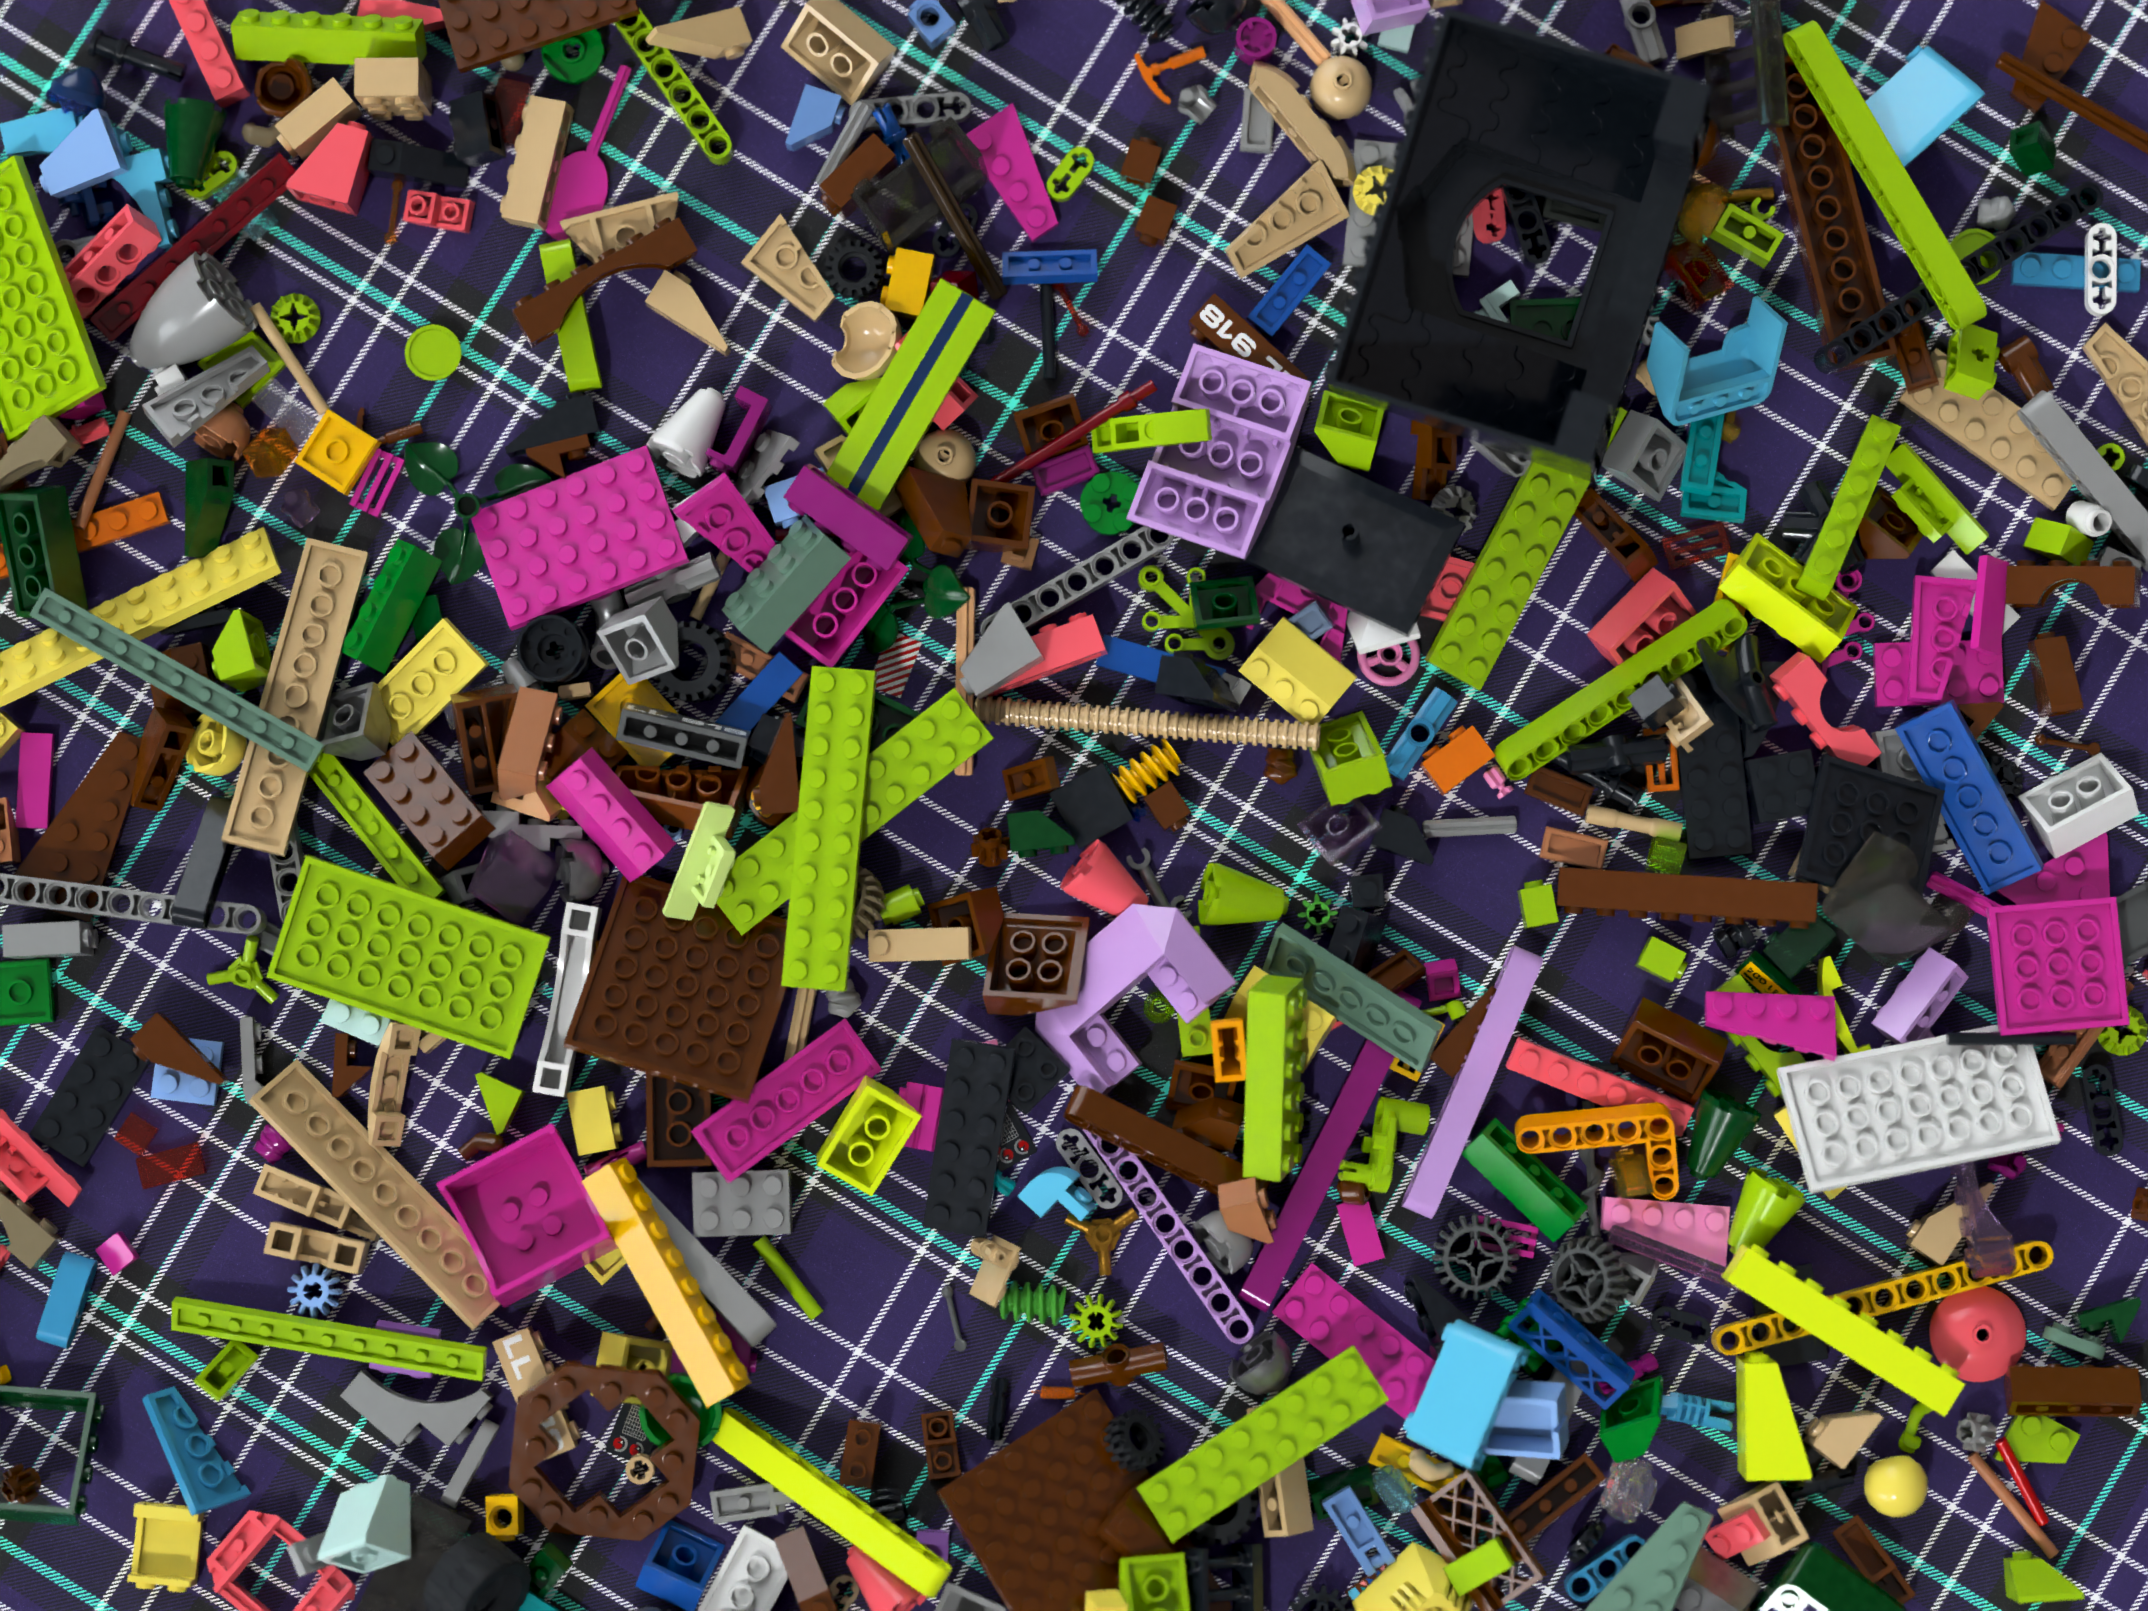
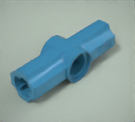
[1385,687,1458,781]

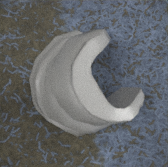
[1177,84,1218,125]
[1977,196,2016,231]
[826,978,862,1018]

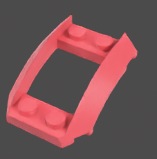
[207,1510,356,1611]

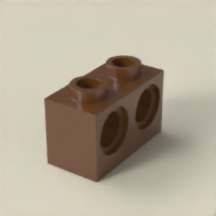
[839,1417,882,1489]

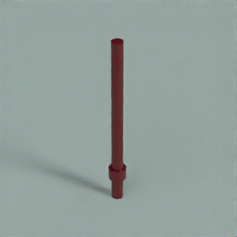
[990,379,1158,483]

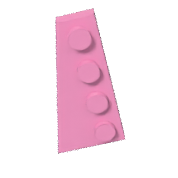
[1600,1196,1730,1271]

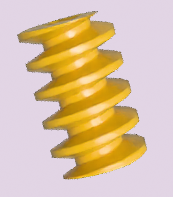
[1112,738,1183,804]

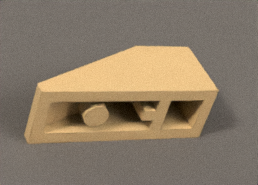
[646,6,752,60]
[645,270,730,357]
[868,927,972,962]
[1905,1182,1996,1266]

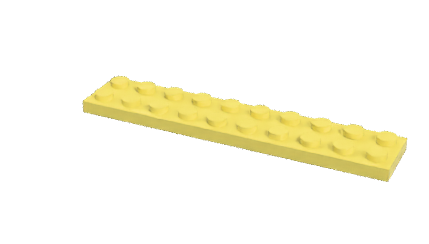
[0,527,282,707]

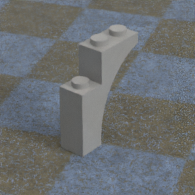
[340,1370,494,1447]

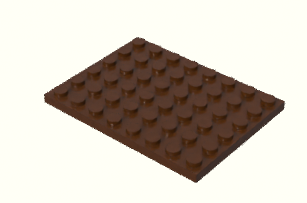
[936,1389,1233,1611]

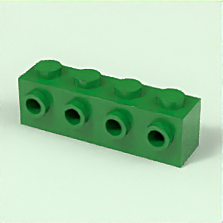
[341,539,442,674]
[1461,1117,1588,1243]

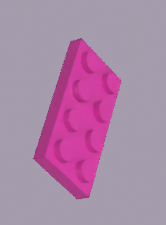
[1873,640,2004,708]

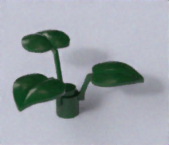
[404,442,552,585]
[862,511,971,655]

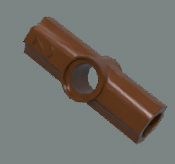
[1069,1342,1169,1387]

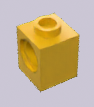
[485,1493,524,1541]

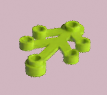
[1138,565,1235,661]

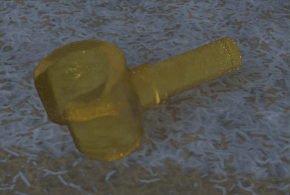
[1721,410,1741,444]

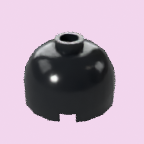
[1185,0,1247,35]

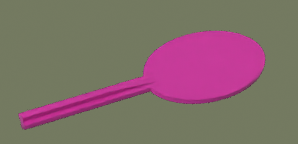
[546,65,632,241]

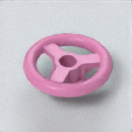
[1357,639,1420,687]

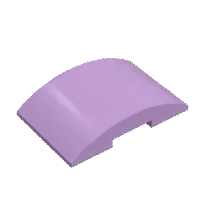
[1126,343,1312,560]

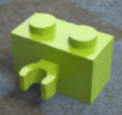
[1709,197,1785,268]

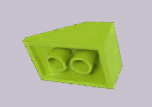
[1308,711,1392,806]
[1119,1553,1190,1611]

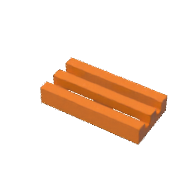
[1642,727,1680,793]

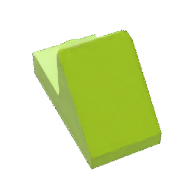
[193,1340,259,1402]

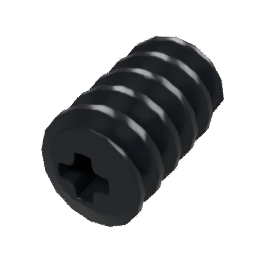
[1115,0,1183,45]

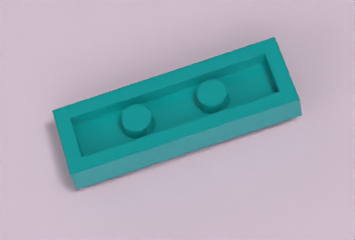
[1679,413,1725,496]

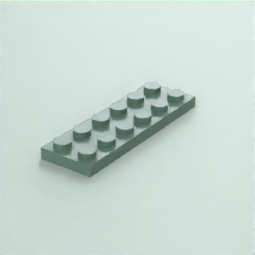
[1262,922,1443,1073]

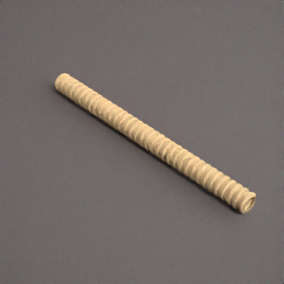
[974,696,1321,751]

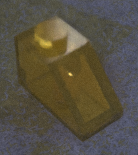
[1608,1149,1654,1198]

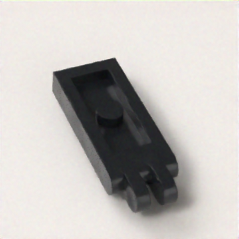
[160,605,248,636]

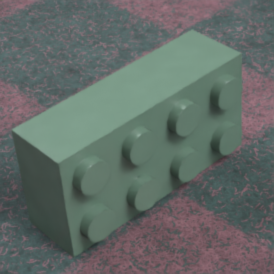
[721,515,851,653]

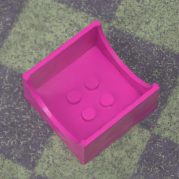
[436,1123,618,1308]

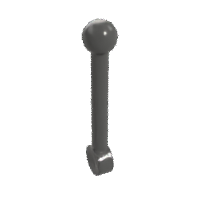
[941,1286,967,1352]

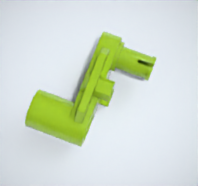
[1338,1096,1430,1193]

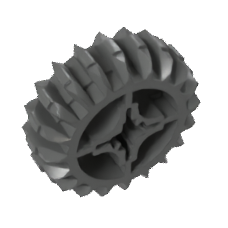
[1432,1213,1519,1301]
[1546,1236,1631,1323]

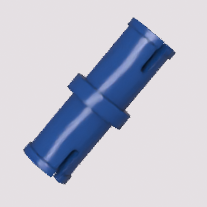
[872,103,914,169]

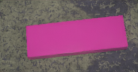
[1970,555,2009,656]
[15,732,55,829]

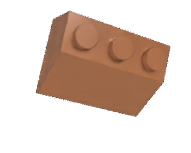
[497,686,563,800]

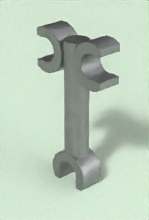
[1127,848,1192,919]

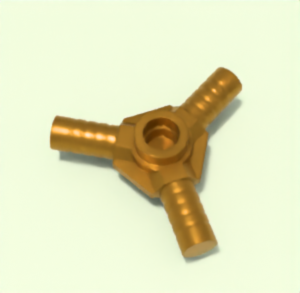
[1064,1208,1139,1276]

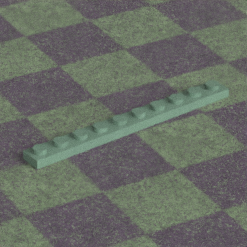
[29,588,326,773]

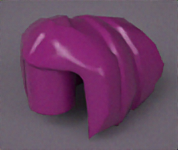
[252,1124,293,1165]
[1987,1151,2027,1180]

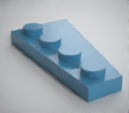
[142,1386,251,1516]

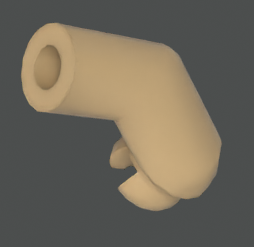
[1409,1449,1454,1481]

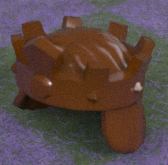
[254,58,315,118]

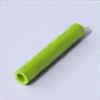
[753,1235,823,1321]

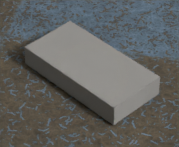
[1239,88,1274,154]

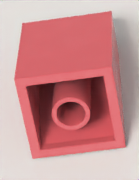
[286,121,373,216]

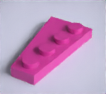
[1907,575,1977,703]

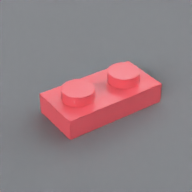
[1705,1508,1771,1561]

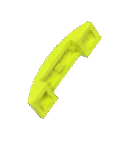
[1817,956,1872,1055]

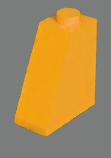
[1210,1018,1246,1083]

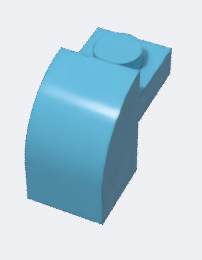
[1018,1166,1097,1221]

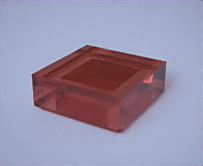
[114,1112,160,1156]

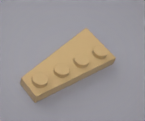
[2081,323,2148,447]

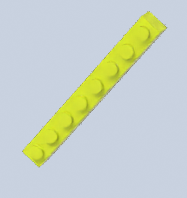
[1721,1244,1965,1417]

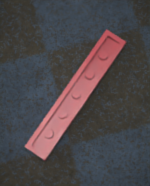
[1505,1037,1694,1137]

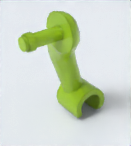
[1898,1401,1934,1454]

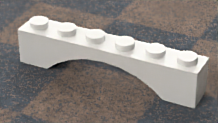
[532,902,602,1097]

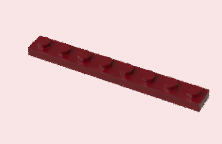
[89,152,296,342]

